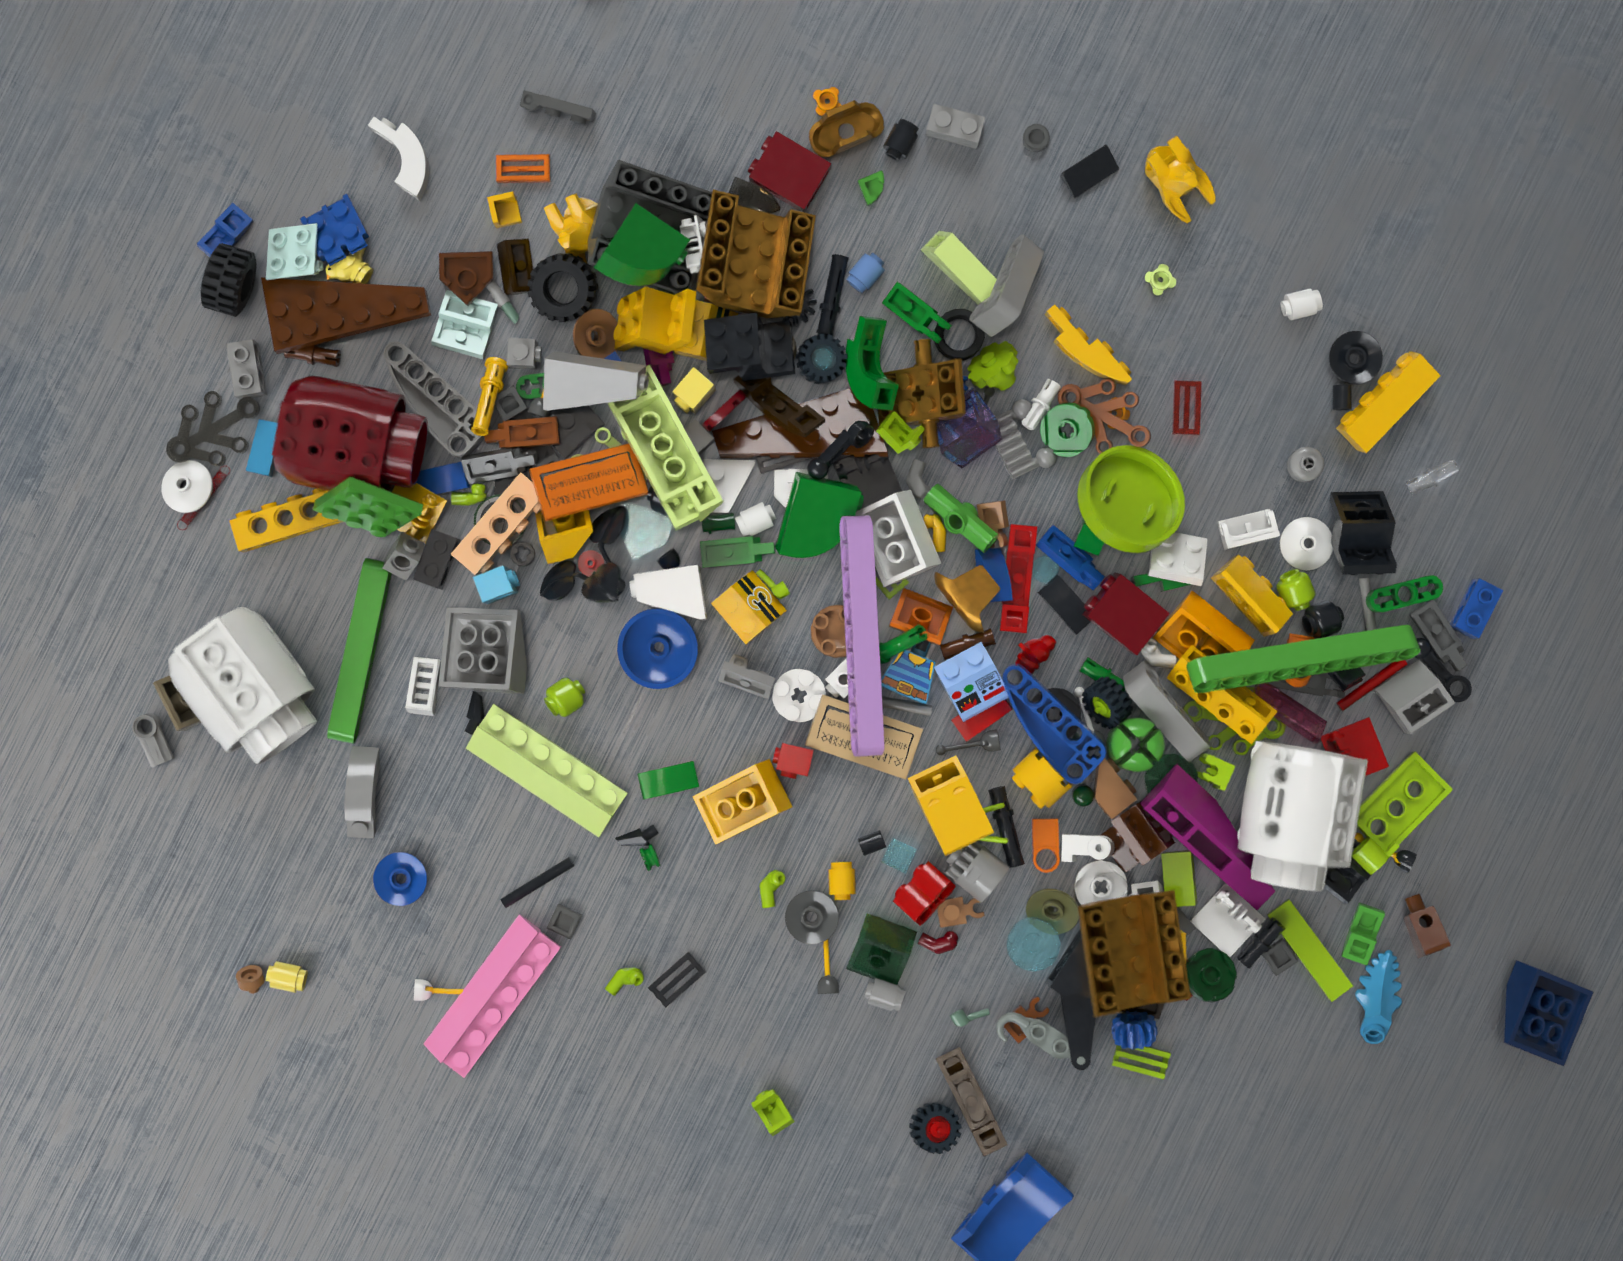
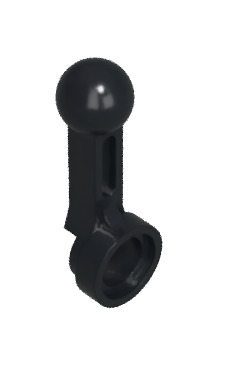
[807,421,874,479]
[1415,638,1472,702]

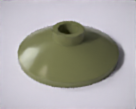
[1026,889,1079,934]

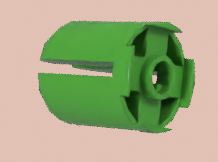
[1106,718,1165,772]

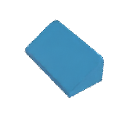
[246,419,277,477]

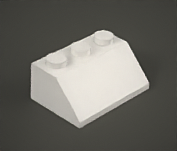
[855,490,942,587]

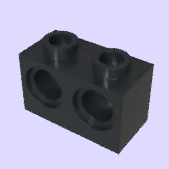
[413,529,461,590]

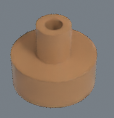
[236,965,265,994]

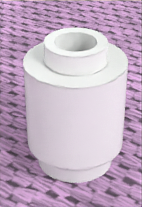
[1281,289,1323,321]
[735,502,776,537]

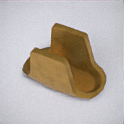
[809,100,884,157]
[934,565,1000,632]

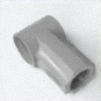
[132,713,174,768]

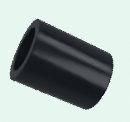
[1333,384,1352,410]
[858,830,887,856]

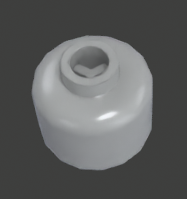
[1287,446,1324,483]

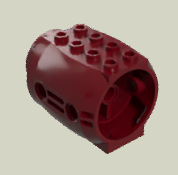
[272,376,428,491]

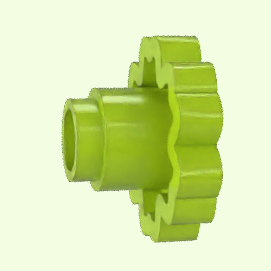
[967,341,1019,390]

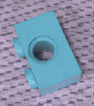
[473,566,520,604]

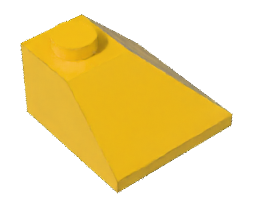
[535,510,593,564]

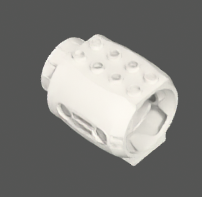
[168,607,317,765]
[1237,741,1368,891]

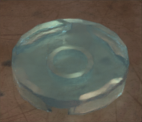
[1006,917,1060,971]

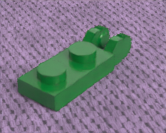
[882,281,952,344]

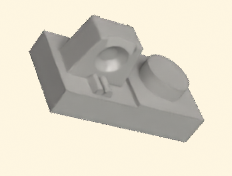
[718,654,775,699]

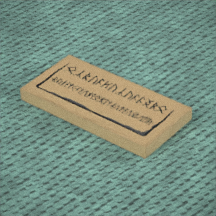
[805,694,923,780]

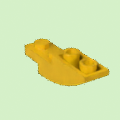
[1045,304,1132,385]

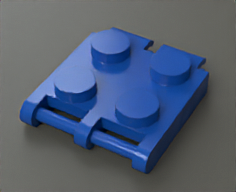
[300,193,369,266]

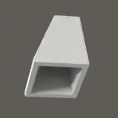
[629,565,707,621]

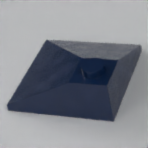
[1504,960,1593,1066]

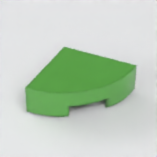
[858,170,884,206]

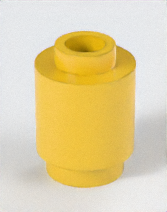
[828,862,856,900]

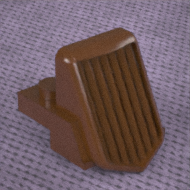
[1101,801,1176,872]

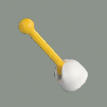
[414,979,464,1001]

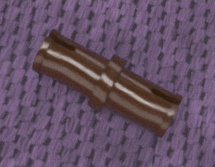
[284,345,341,367]
[940,628,996,661]

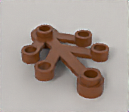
[1058,379,1151,454]

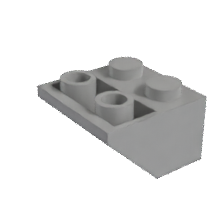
[1374,659,1456,734]

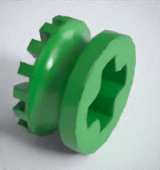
[639,844,661,871]

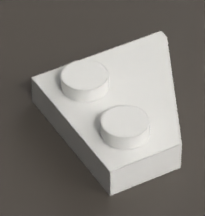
[703,459,755,514]

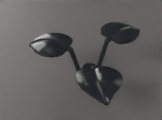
[540,506,626,602]

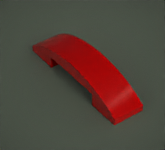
[1000,524,1037,633]

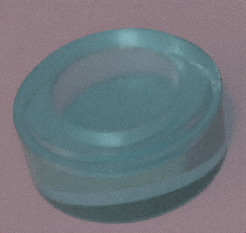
[1032,556,1059,583]

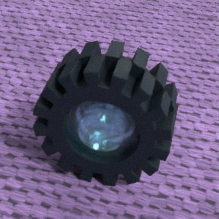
[796,334,847,384]

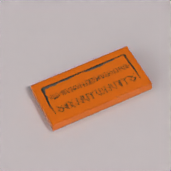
[529,443,648,521]

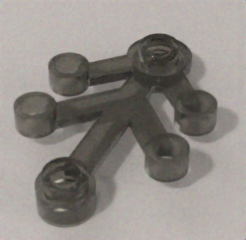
[166,391,260,467]

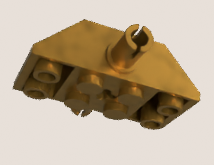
[878,339,966,448]

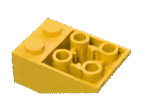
[908,755,994,856]

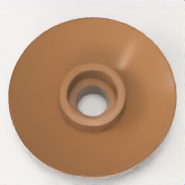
[573,309,617,359]

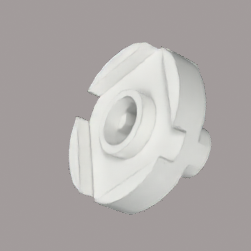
[772,669,826,722]
[1073,860,1128,905]

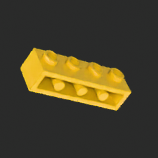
[1336,351,1441,453]
[1166,645,1278,744]

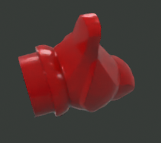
[1015,635,1057,674]

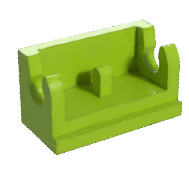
[1195,753,1236,791]
[1161,850,1198,907]

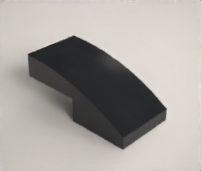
[1038,575,1091,635]

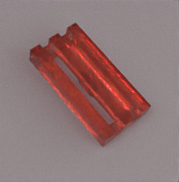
[1172,380,1202,436]

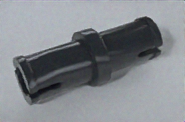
[1237,917,1285,969]

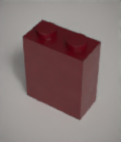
[747,131,832,213]
[1082,572,1170,656]

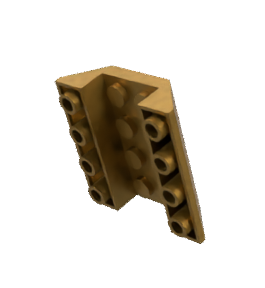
[696,189,816,318]
[1078,890,1191,1017]

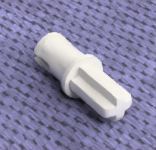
[1022,379,1062,430]

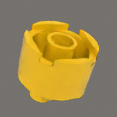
[1012,747,1073,809]

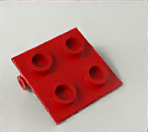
[1319,717,1389,776]

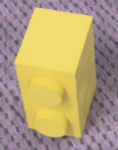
[672,367,716,414]

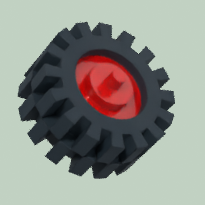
[909,1102,962,1154]

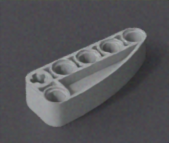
[383,341,491,458]

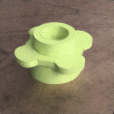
[1145,264,1176,296]

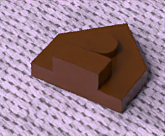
[439,251,494,306]

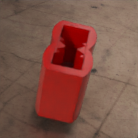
[893,861,956,926]

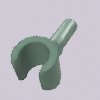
[950,1008,990,1027]

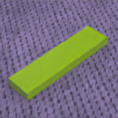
[1267,899,1353,1002]

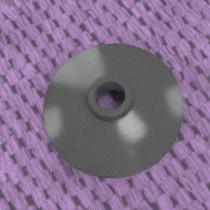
[785,890,839,944]

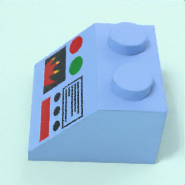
[934,642,1009,722]

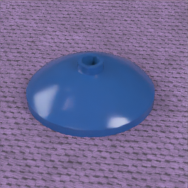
[617,608,698,689]

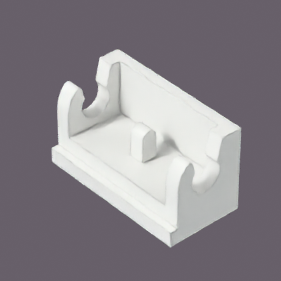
[1217,509,1280,550]

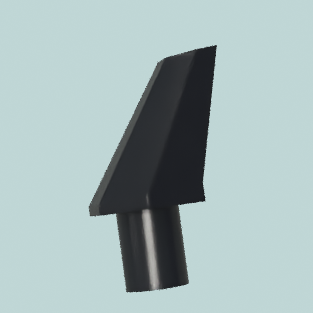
[465,691,484,735]
[615,825,659,846]

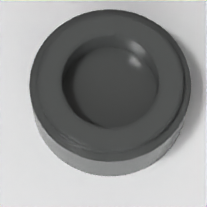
[1023,124,1050,152]

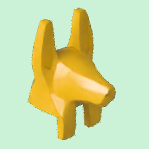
[1145,136,1216,224]
[544,193,598,263]

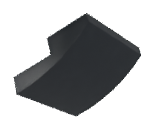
[1324,839,1372,904]

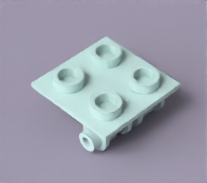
[266,223,323,280]

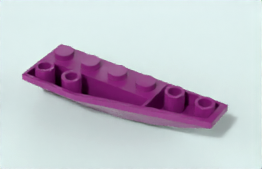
[1140,764,1276,910]

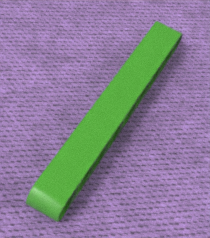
[1186,625,1421,693]

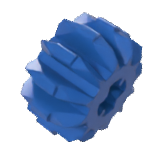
[1111,1010,1158,1050]

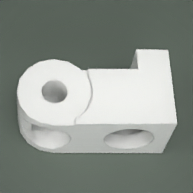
[1061,834,1115,862]

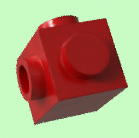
[772,743,814,779]

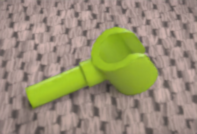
[756,569,790,599]

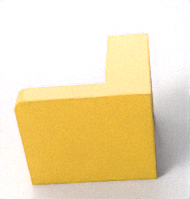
[487,191,522,229]

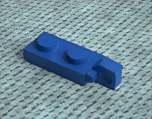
[1036,525,1105,590]

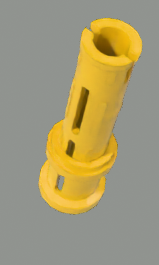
[471,357,508,436]

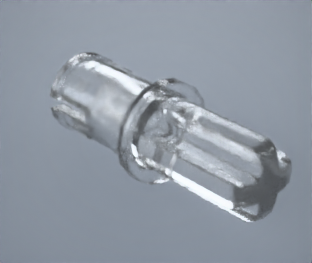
[1405,458,1459,496]

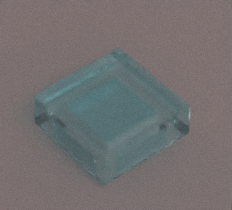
[881,838,917,873]

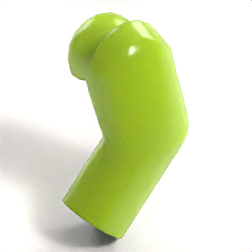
[451,484,487,506]
[759,870,786,908]
[605,967,644,996]

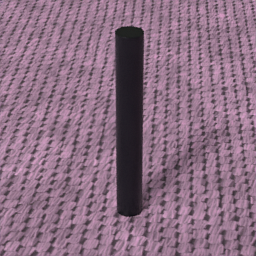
[501,857,575,908]

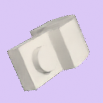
[368,117,429,201]

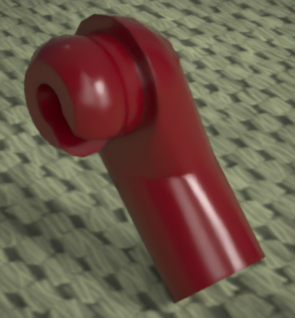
[917,931,958,954]

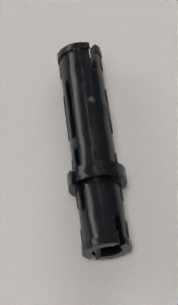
[816,254,849,336]
[988,786,1025,868]

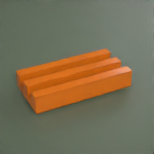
[496,154,550,183]

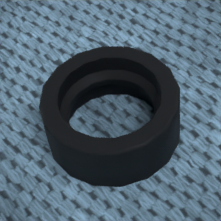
[934,309,985,361]

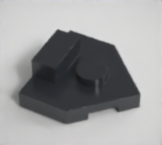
[549,405,605,459]

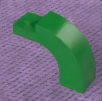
[845,316,899,410]

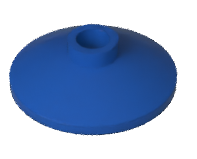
[373,852,427,906]

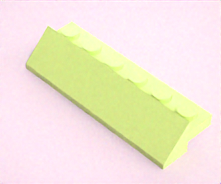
[607,365,723,531]
[466,704,628,837]

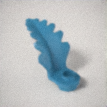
[1355,950,1402,1044]

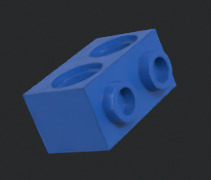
[1450,578,1503,639]

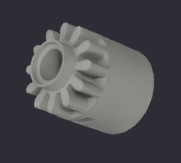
[944,841,1010,903]

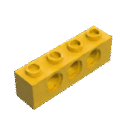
[229,489,343,553]

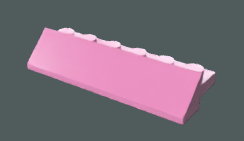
[424,914,561,1078]

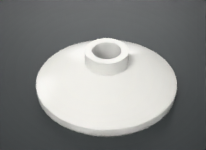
[161,460,213,513]
[1280,517,1333,570]

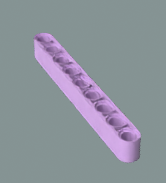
[840,516,884,757]

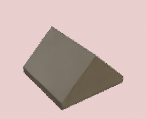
[153,676,201,731]

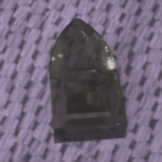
[729,177,780,213]

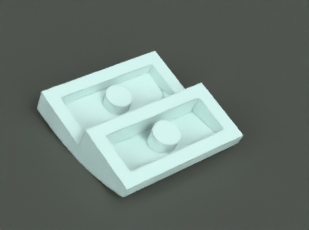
[431,290,498,359]

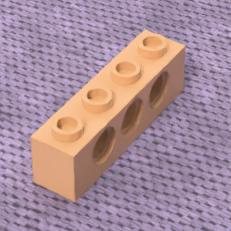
[451,473,541,576]

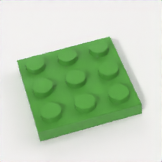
[313,477,423,537]

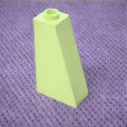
[921,231,997,305]

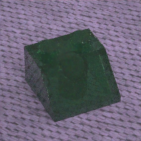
[846,913,917,985]

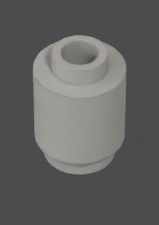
[864,978,905,1012]

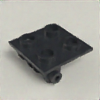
[833,454,902,509]

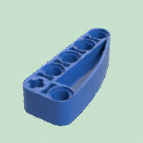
[1003,664,1106,784]

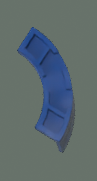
[951,1153,1074,1261]

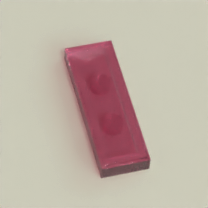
[1253,682,1327,744]

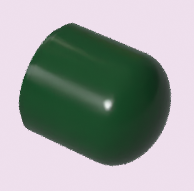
[1072,784,1094,807]

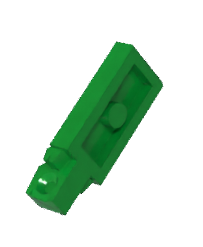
[700,536,775,568]

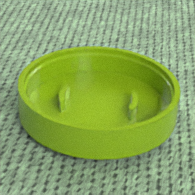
[1077,445,1185,553]

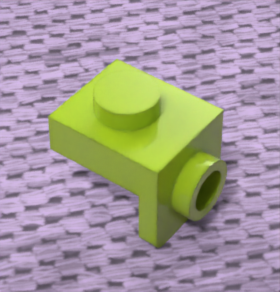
[876,411,925,454]
[751,1089,795,1136]

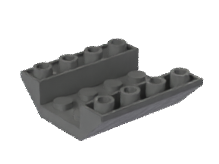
[588,160,712,294]

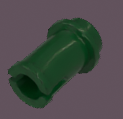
[702,513,735,534]

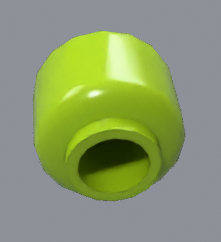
[1276,569,1316,611]
[544,678,585,717]

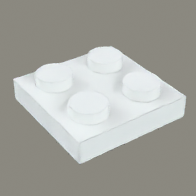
[1148,532,1207,586]

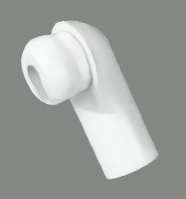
[1141,638,1176,668]

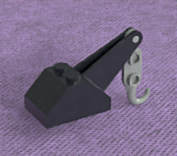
[996,928,1096,1070]

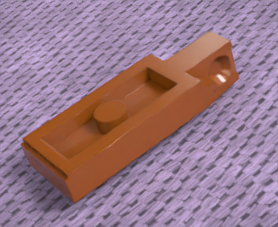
[484,417,560,448]

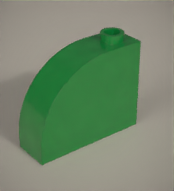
[594,203,690,286]
[775,472,863,558]

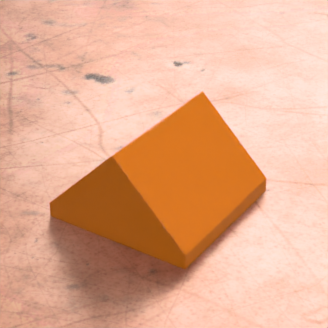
[889,588,953,646]

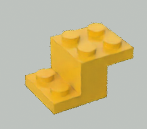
[613,287,697,354]

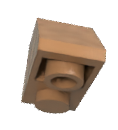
[1093,758,1137,819]

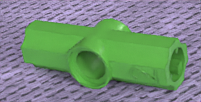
[923,484,999,553]

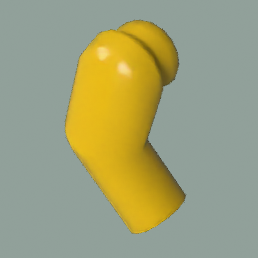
[923,513,946,552]

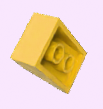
[692,759,793,845]

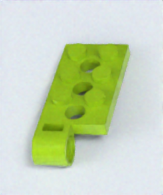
[1352,751,1453,875]

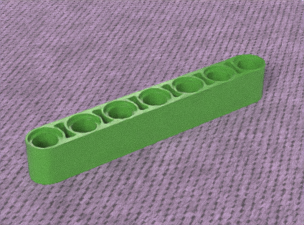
[327,558,392,744]

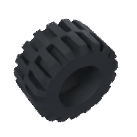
[201,243,257,317]
[527,253,598,322]

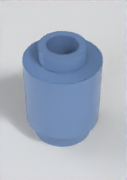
[846,253,885,293]

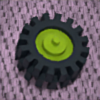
[1082,677,1133,729]

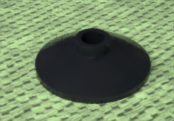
[1329,331,1383,384]

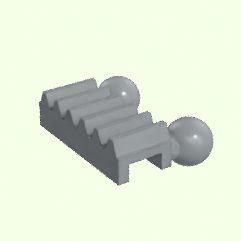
[984,399,1057,480]

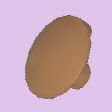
[811,605,846,658]

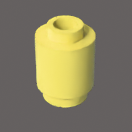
[266,961,308,993]

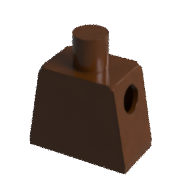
[1403,894,1451,959]

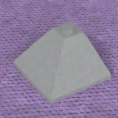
[438,607,527,694]

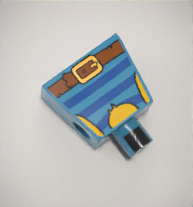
[881,641,936,704]

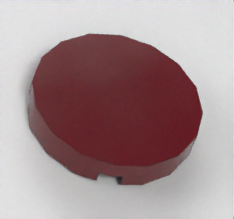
[702,389,747,432]

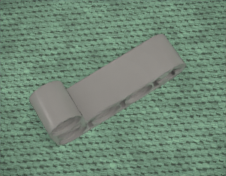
[970,234,1044,337]
[1123,660,1212,762]

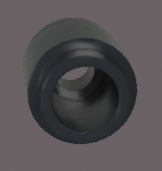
[883,119,919,161]

